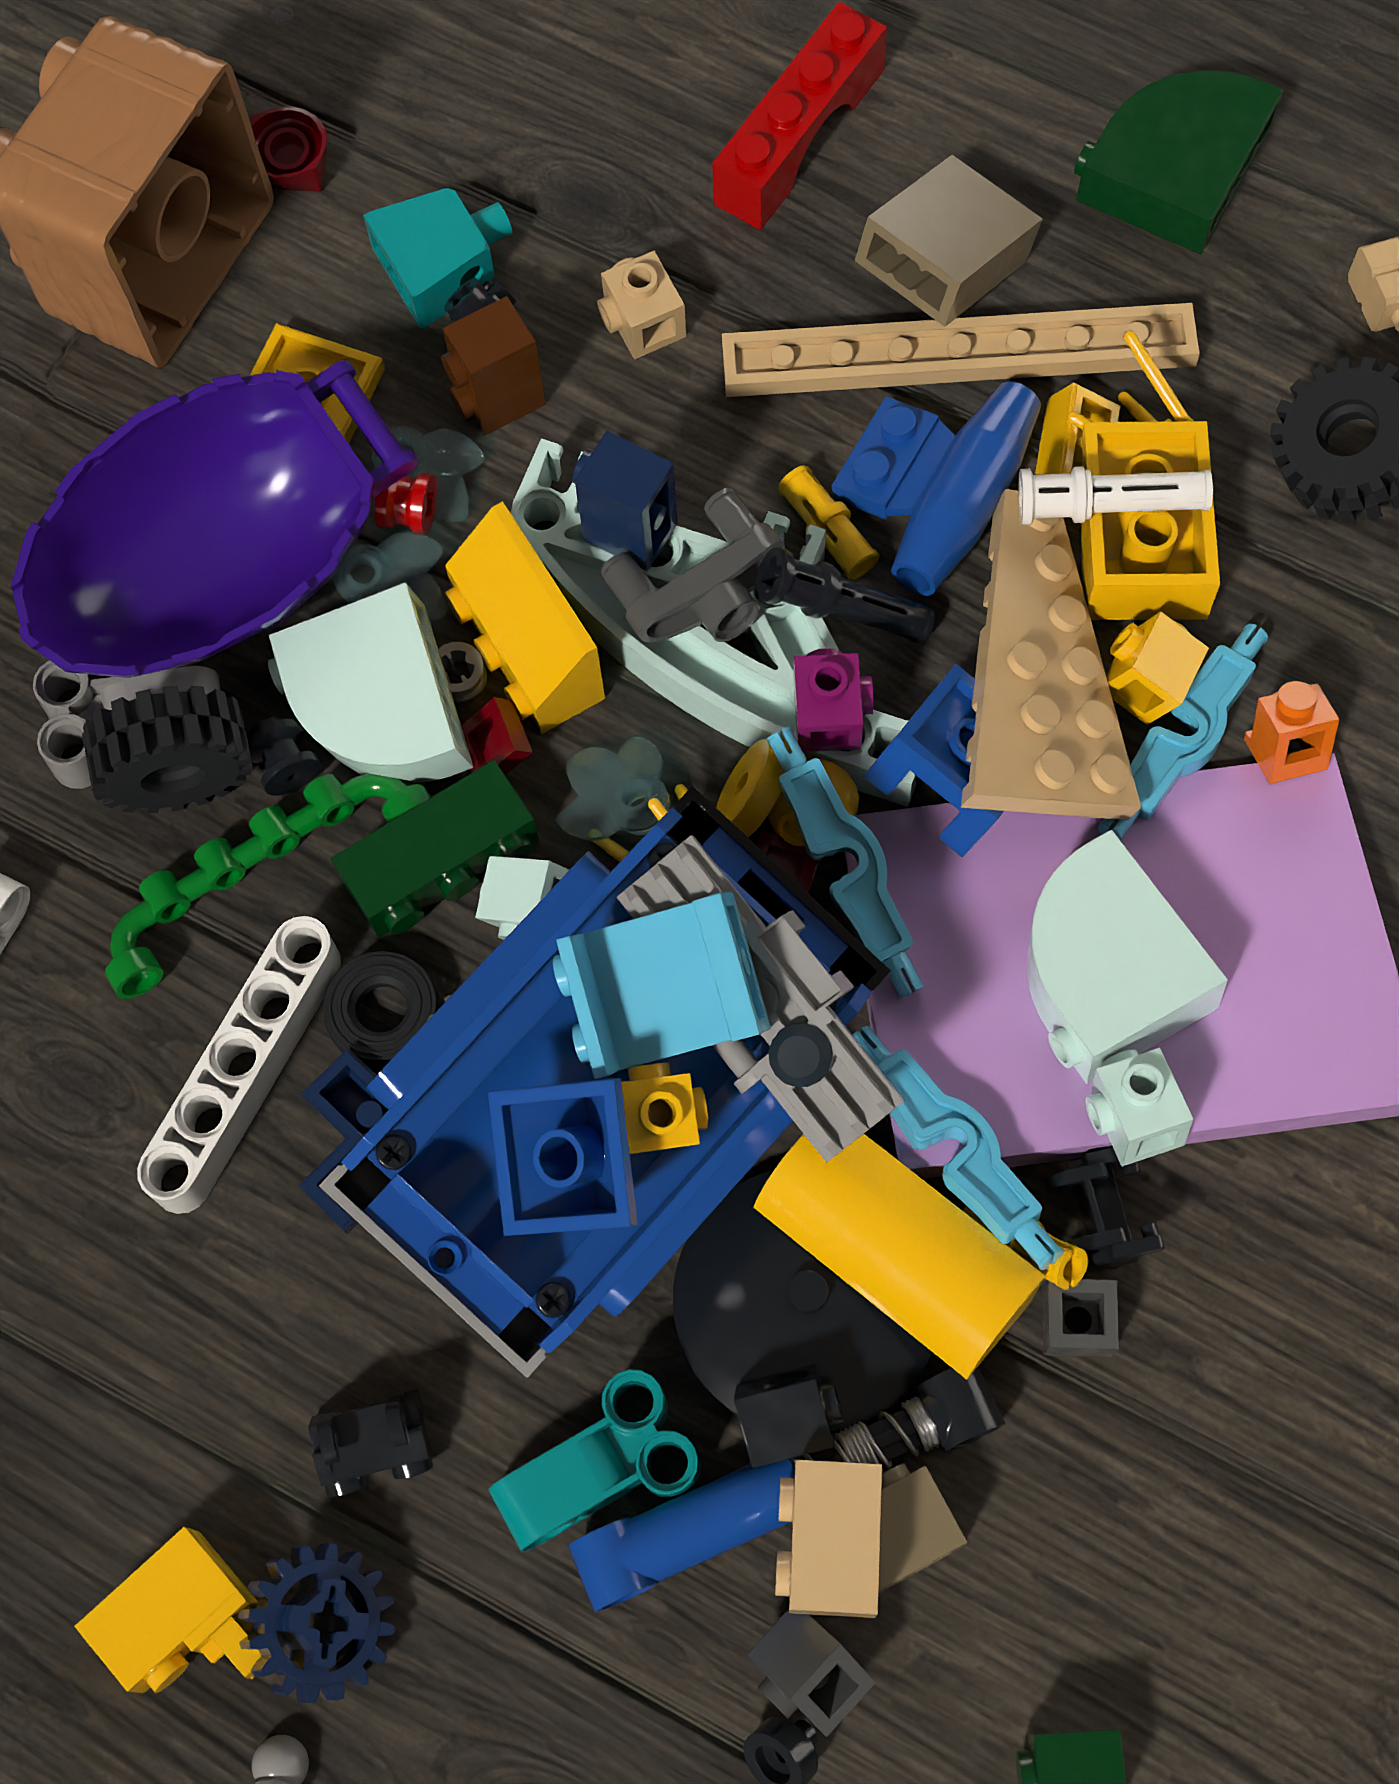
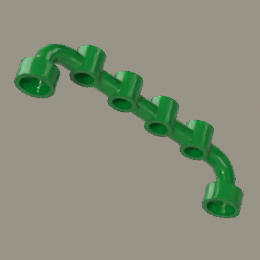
[105,773,431,999]

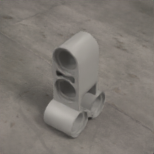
[33,660,220,789]

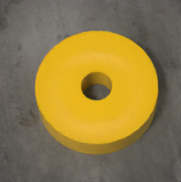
[714,739,784,841]

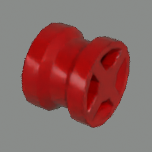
[374,473,437,535]

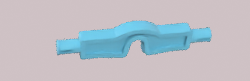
[1098,624,1268,841]
[766,726,925,999]
[853,1026,1064,1270]

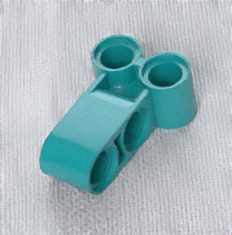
[488,1370,702,1553]

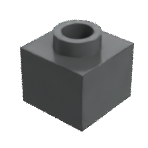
[1042,1279,1119,1357]

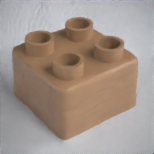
[0,16,274,369]

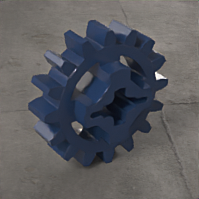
[239,1543,395,1703]

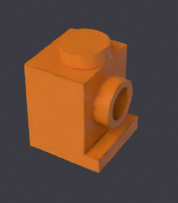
[1244,681,1339,785]

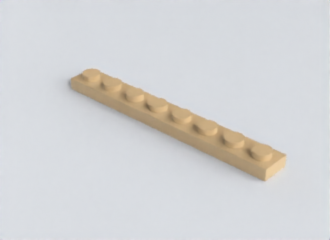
[722,303,1200,397]

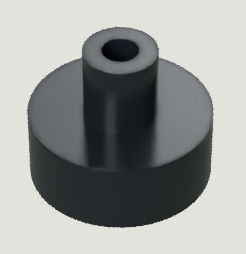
[744,1717,818,1784]

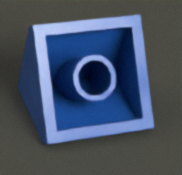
[488,1078,638,1236]

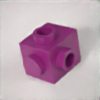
[793,648,873,752]

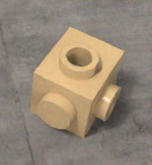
[597,251,686,360]

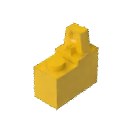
[74,1526,261,1693]

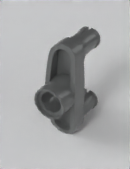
[601,488,785,643]

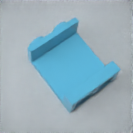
[553,891,771,1079]

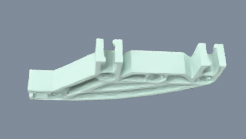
[511,439,917,807]

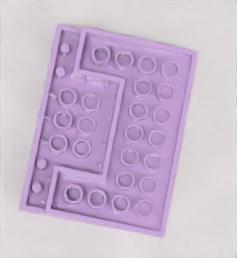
[843,753,1399,1179]

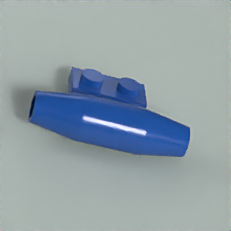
[831,382,1041,596]

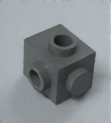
[746,1609,876,1737]

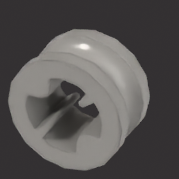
[438,642,487,703]

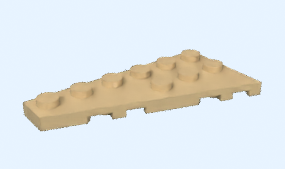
[961,489,1141,820]

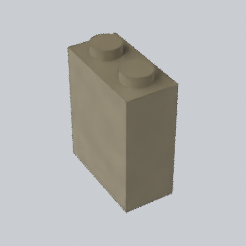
[855,155,1043,327]

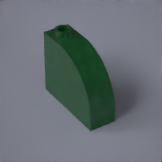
[1074,70,1284,255]

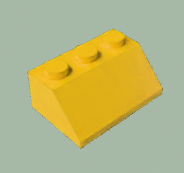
[444,501,605,734]

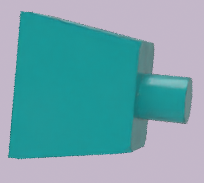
[363,188,513,330]

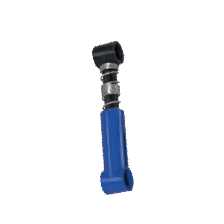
[567,1366,1006,1613]

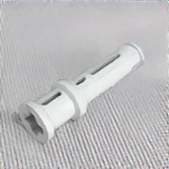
[1018,466,1213,525]

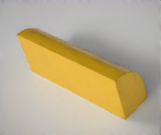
[753,1134,1045,1380]

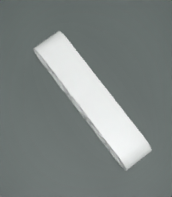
[137,916,341,1214]

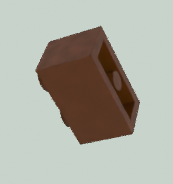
[441,296,546,436]

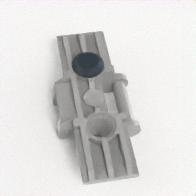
[617,835,905,1163]

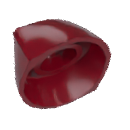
[250,106,327,192]

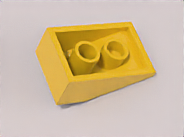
[1081,421,1220,620]

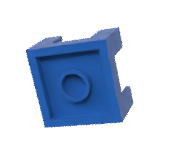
[863,664,1004,857]

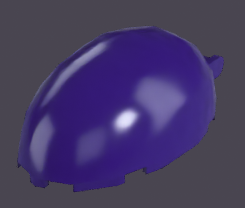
[10,360,419,678]

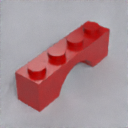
[712,1,887,231]

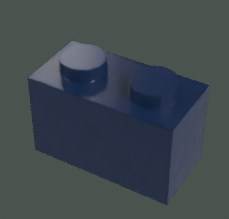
[572,431,678,572]

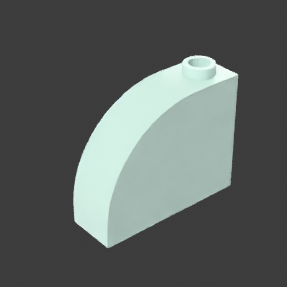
[268,582,474,784]
[1027,830,1228,1084]

